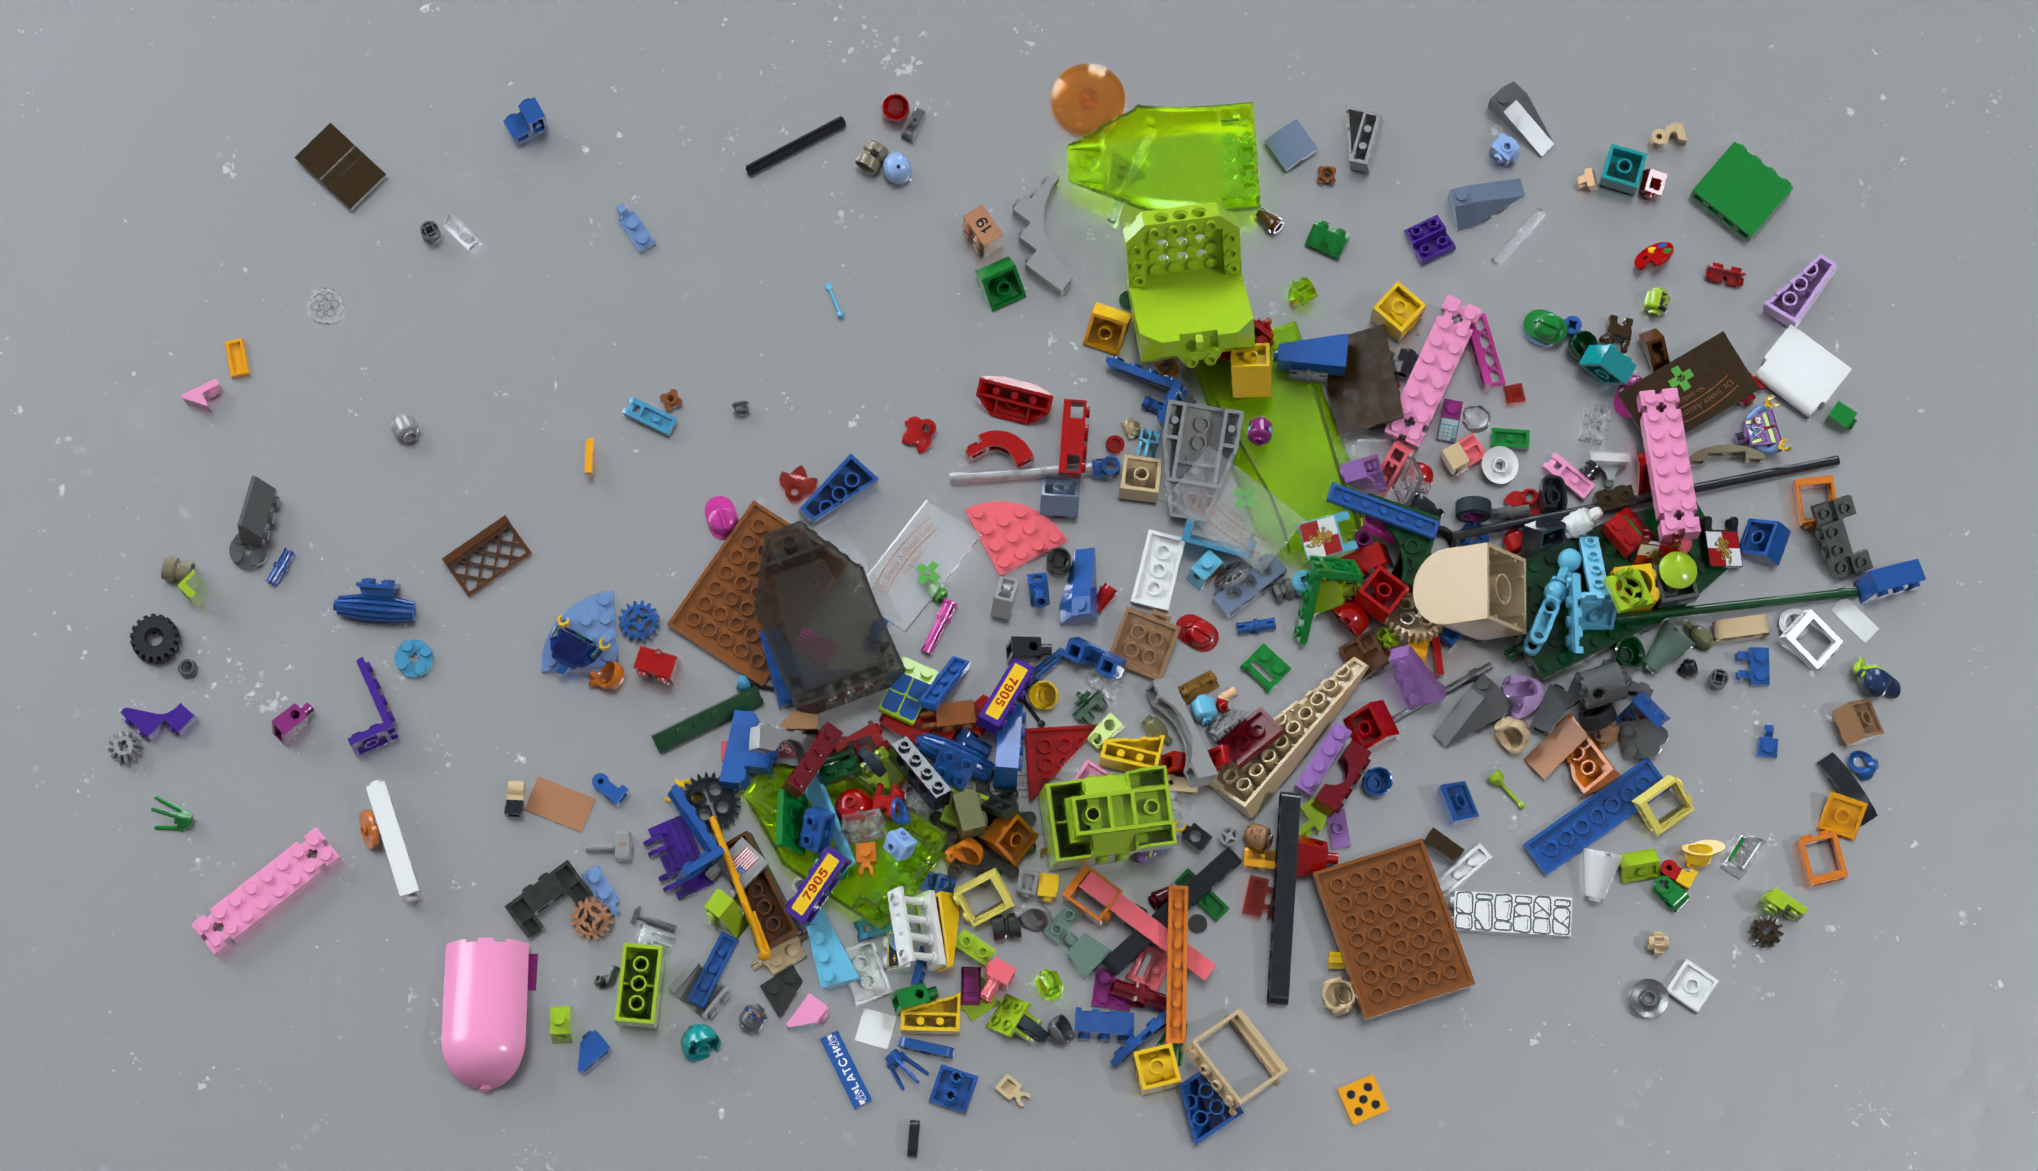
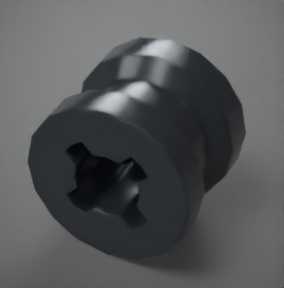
[1578,459,1602,482]

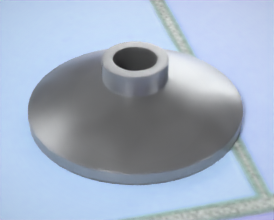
[1629,979,1669,1018]

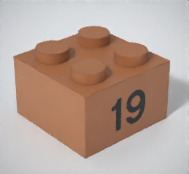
[962,205,1003,258]

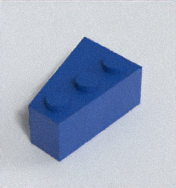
[1853,559,1926,604]

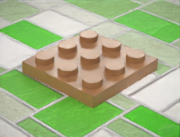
[1110,606,1181,680]

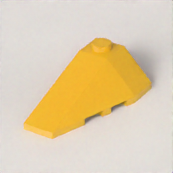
[914,891,960,972]

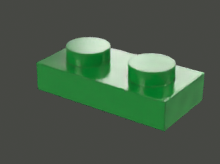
[1490,428,1530,450]

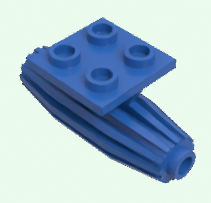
[333,578,416,623]
[914,733,995,791]

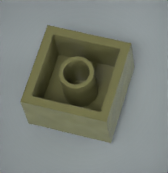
[951,789,988,840]

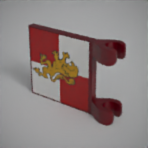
[1632,530,1681,567]

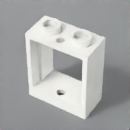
[1779,609,1843,670]

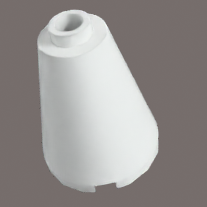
[1584,848,1623,902]

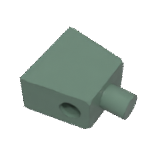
[1063,932,1111,980]

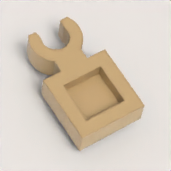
[995,1073,1031,1108]

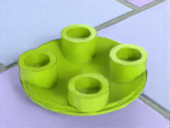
[1659,552,1697,589]

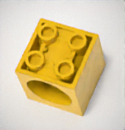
[1370,281,1427,343]
[1231,343,1271,398]
[1608,563,1660,613]
[1132,1043,1181,1096]

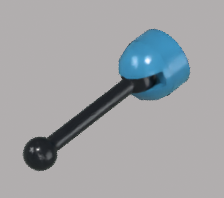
[736,674,774,691]

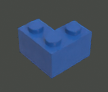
[503,97,548,146]

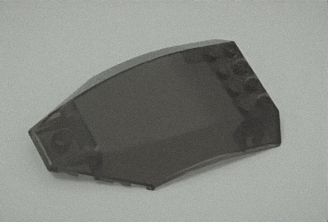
[754,521,906,714]

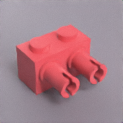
[980,957,1016,1004]

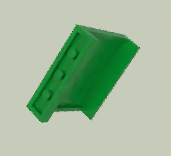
[1690,141,1794,242]

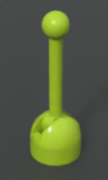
[1487,769,1525,809]

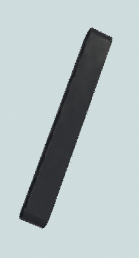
[1102,847,1242,976]

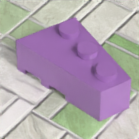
[1340,454,1388,495]
[1390,644,1446,709]

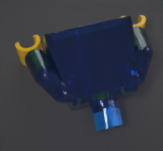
[549,615,611,675]

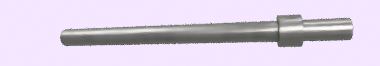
[1392,662,1493,723]

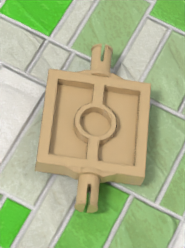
[750,929,809,976]

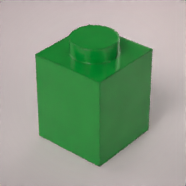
[1825,401,1857,433]

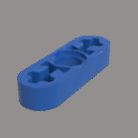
[897,1037,955,1059]

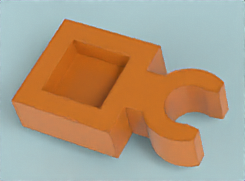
[856,842,877,877]

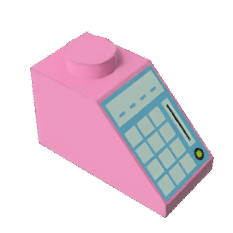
[786,993,829,1030]

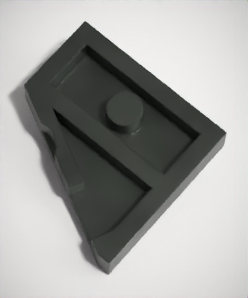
[981,789,1019,820]
[760,966,803,1019]

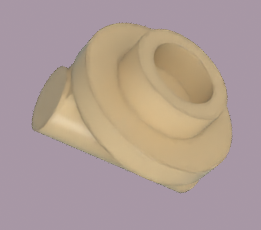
[1121,418,1140,440]

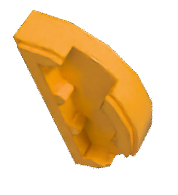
[584,438,594,475]

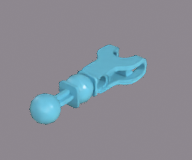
[1522,548,1582,656]

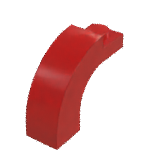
[965,430,1034,468]
[1161,744,1230,776]

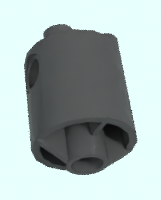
[1574,661,1631,709]

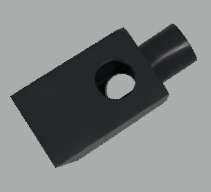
[1006,636,1052,665]

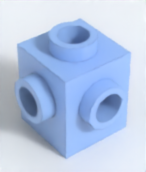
[1489,133,1520,166]
[883,827,918,862]

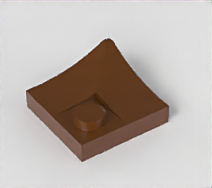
[1338,629,1390,684]

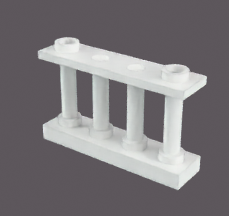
[887,886,947,971]

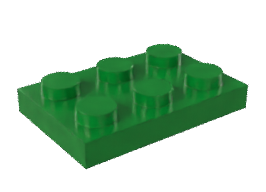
[775,789,808,856]

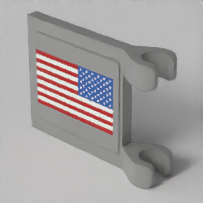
[705,837,769,900]

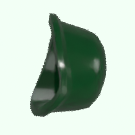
[1613,635,1645,668]

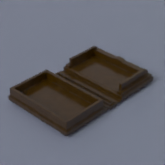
[294,123,386,210]

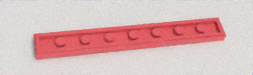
[1079,871,1216,982]

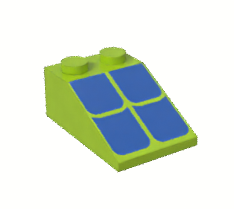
[878,656,939,726]

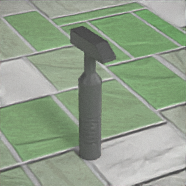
[630,906,677,933]

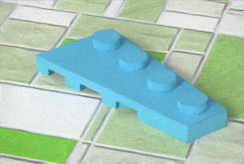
[1565,573,1584,653]

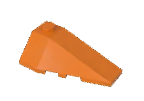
[1556,713,1621,795]

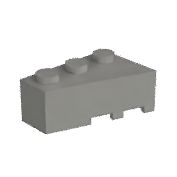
[1345,106,1383,173]

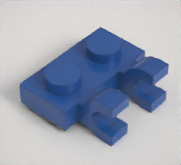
[1735,647,1770,687]

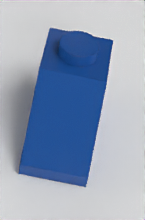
[578,1029,612,1075]

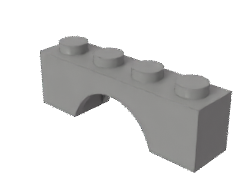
[749,723,816,762]

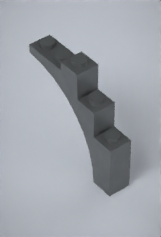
[1529,659,1654,737]

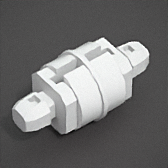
[1562,507,1603,539]

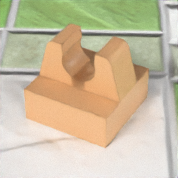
[1577,167,1598,192]

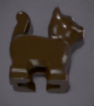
[1599,315,1633,353]

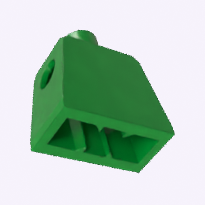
[891,983,939,1016]

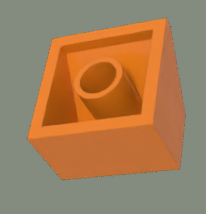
[981,813,1039,866]

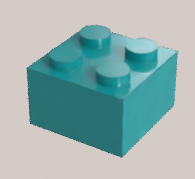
[1599,143,1647,195]
[1579,344,1637,385]

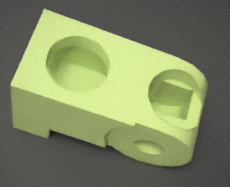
[1087,712,1125,750]

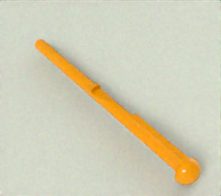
[708,816,772,961]

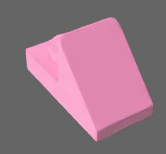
[182,378,222,411]

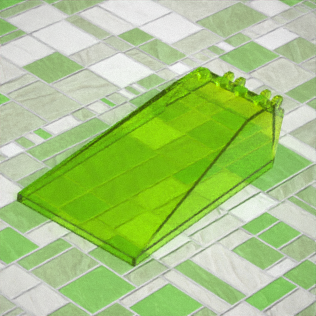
[1192,321,1361,563]

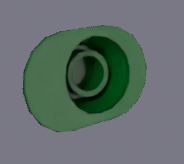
[1523,309,1568,344]

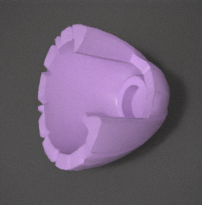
[1501,675,1545,719]

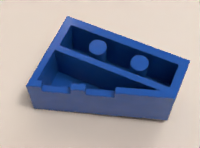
[1074,1007,1134,1042]

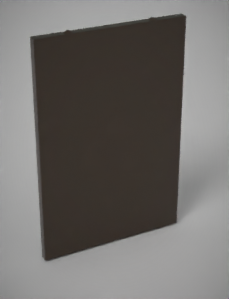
[1327,324,1404,436]

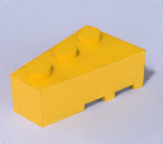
[1099,735,1165,772]
[900,992,961,1035]

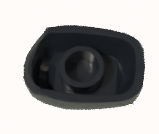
[1538,475,1568,514]

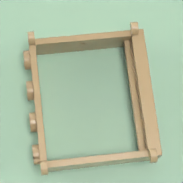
[1180,1008,1289,1116]

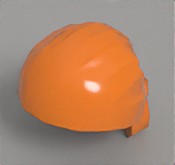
[588,661,624,690]
[944,837,984,865]

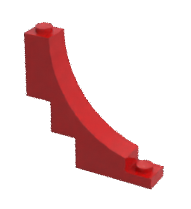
[879,687,996,748]

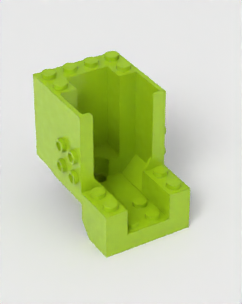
[1038,765,1177,871]

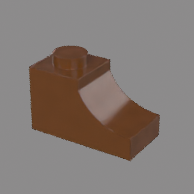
[1639,328,1670,373]

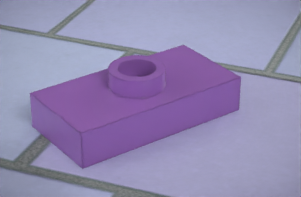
[1326,808,1351,850]

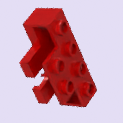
[1058,399,1090,479]

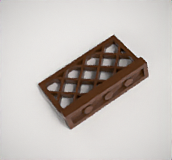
[442,515,532,597]

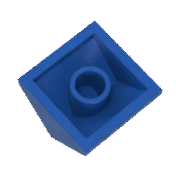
[1437,781,1479,827]

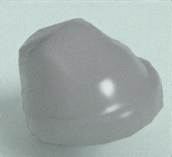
[1014,899,1052,931]

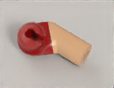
[1216,686,1238,712]

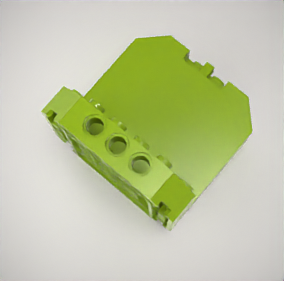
[1123,202,1255,368]

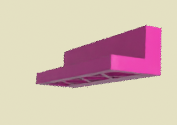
[1469,313,1506,390]

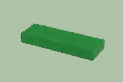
[1174,868,1230,923]

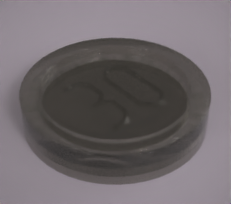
[1188,914,1207,934]

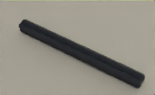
[745,116,846,176]

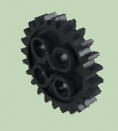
[680,772,741,835]

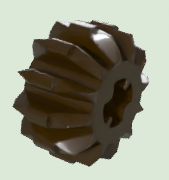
[1750,915,1784,948]

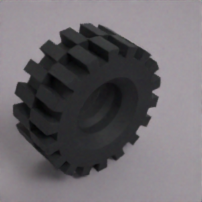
[130,614,181,665]

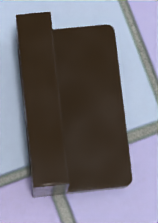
[1423,827,1464,866]

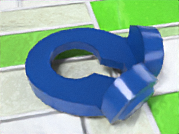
[1848,750,1879,781]

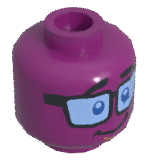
[1247,417,1273,446]

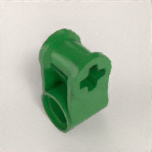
[1652,876,1690,912]

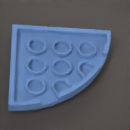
[541,591,619,673]

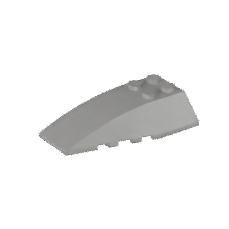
[1162,399,1244,522]

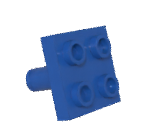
[929,1064,979,1114]

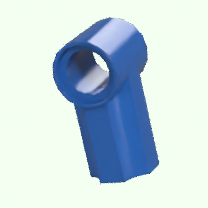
[953,728,993,758]

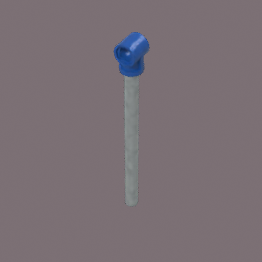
[950,456,1120,484]

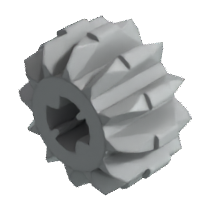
[108,731,142,764]

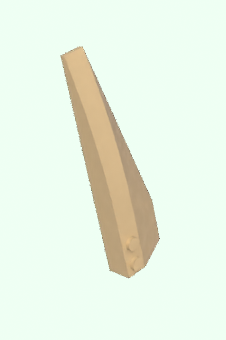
[1208,657,1369,819]

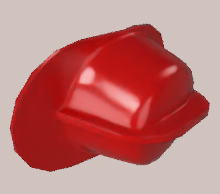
[1176,614,1219,652]

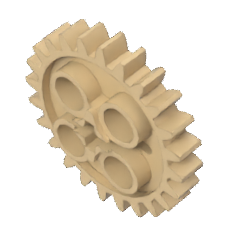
[1384,592,1443,643]

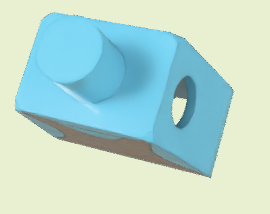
[1186,549,1225,591]

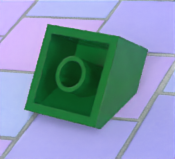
[975,256,1026,311]

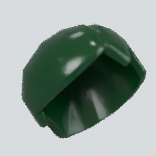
[1568,330,1598,360]

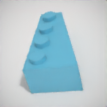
[806,907,863,991]

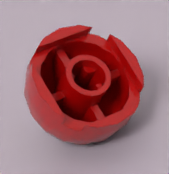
[1332,600,1369,637]
[835,788,872,828]

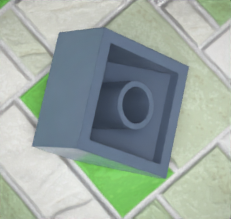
[1040,477,1080,518]

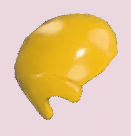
[1028,681,1059,710]

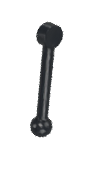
[1021,695,1045,728]

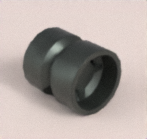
[1046,547,1071,578]
[991,913,1022,941]

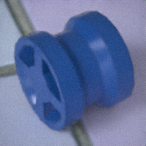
[1564,316,1582,338]

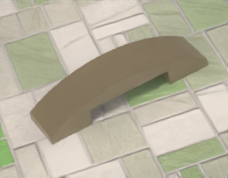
[1689,444,1765,465]

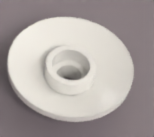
[1481,446,1519,484]

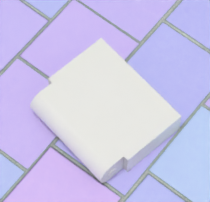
[1754,324,1852,418]

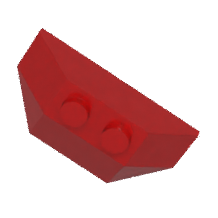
[976,376,1054,425]

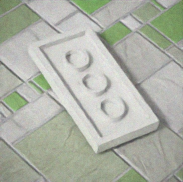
[1131,529,1185,612]

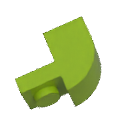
[1299,796,1327,837]

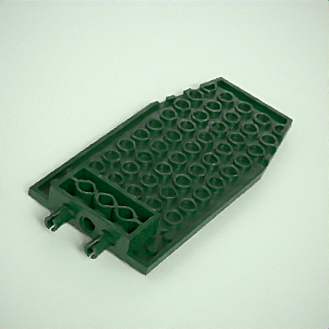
[1503,501,1729,681]

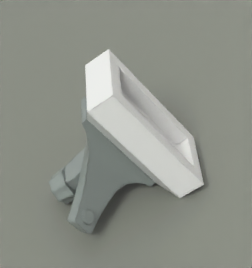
[1590,451,1631,487]

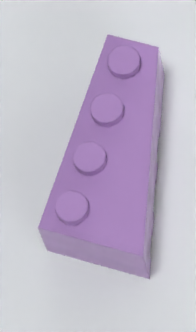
[1763,254,1837,328]

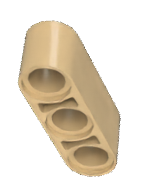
[1712,614,1770,642]

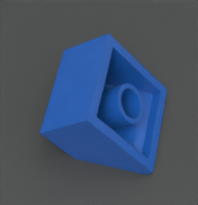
[1740,518,1791,565]

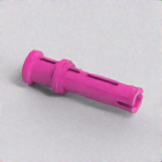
[920,598,959,656]

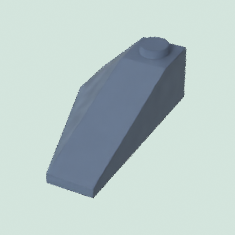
[1448,178,1525,231]

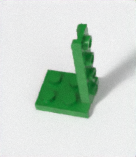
[1294,555,1363,644]

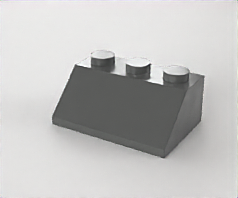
[237,475,280,547]

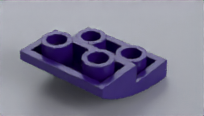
[1404,215,1456,265]

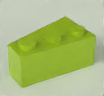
[704,888,749,939]

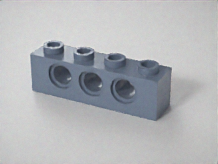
[1212,552,1287,620]

